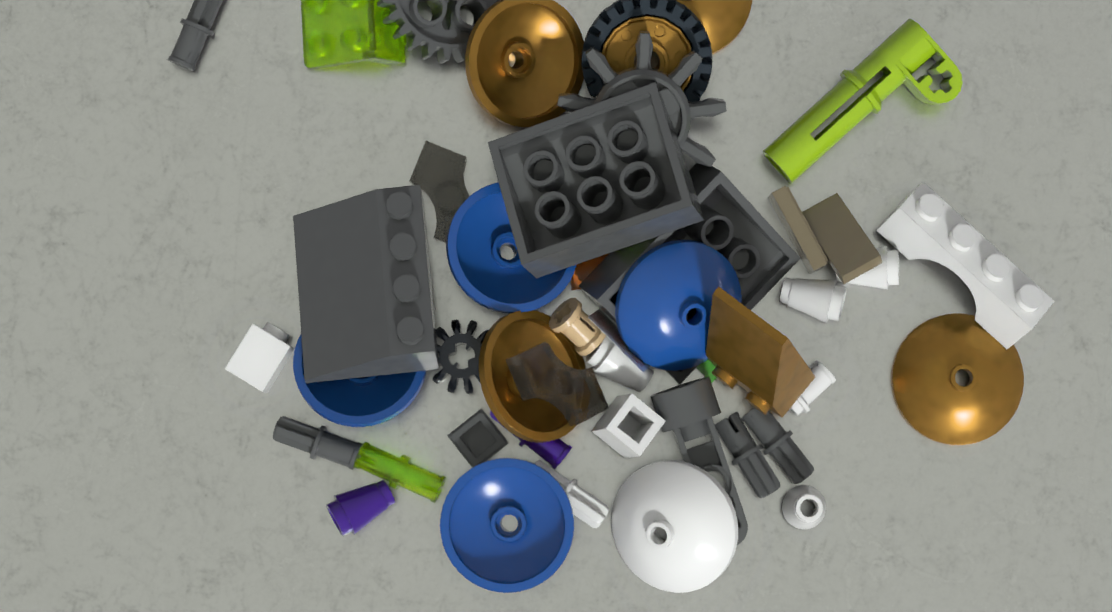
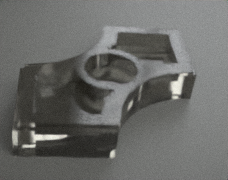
[409,141,469,244]
[506,342,609,426]

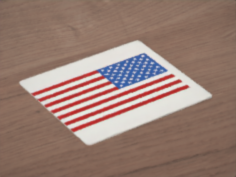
[588,309,650,373]

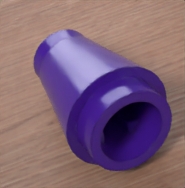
[326,480,396,536]

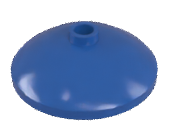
[446,182,576,314]
[615,240,742,371]
[293,334,426,427]
[440,458,574,593]

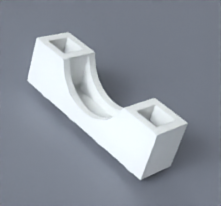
[876,181,1055,349]

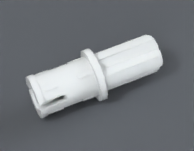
[535,459,609,529]

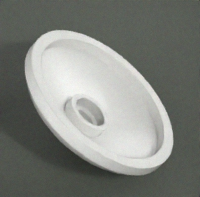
[611,460,738,593]

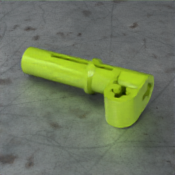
[763,19,963,184]

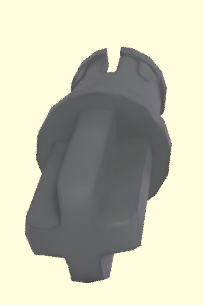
[168,0,223,71]
[741,407,814,484]
[715,412,780,498]
[273,416,363,470]

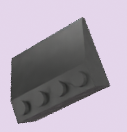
[488,82,704,278]
[579,163,800,384]
[293,185,439,383]

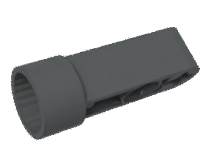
[650,376,748,545]

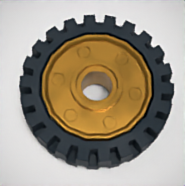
[581,0,713,102]

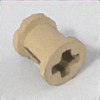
[549,298,606,356]

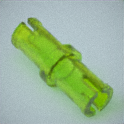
[354,441,446,503]

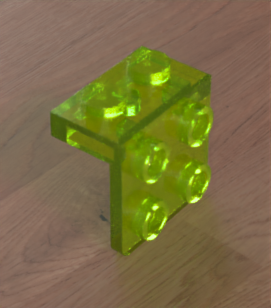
[301,0,406,69]

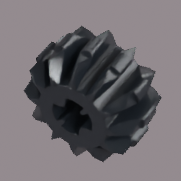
[433,319,489,394]

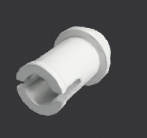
[789,360,836,416]

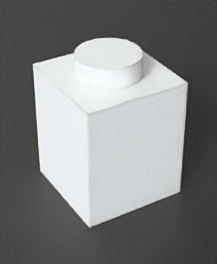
[225,322,295,393]
[592,393,666,458]

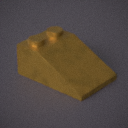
[706,287,815,418]

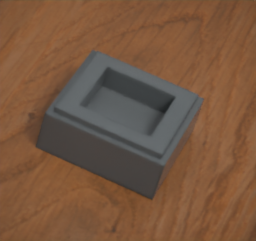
[447,408,509,468]

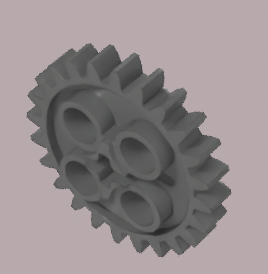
[377,0,499,63]

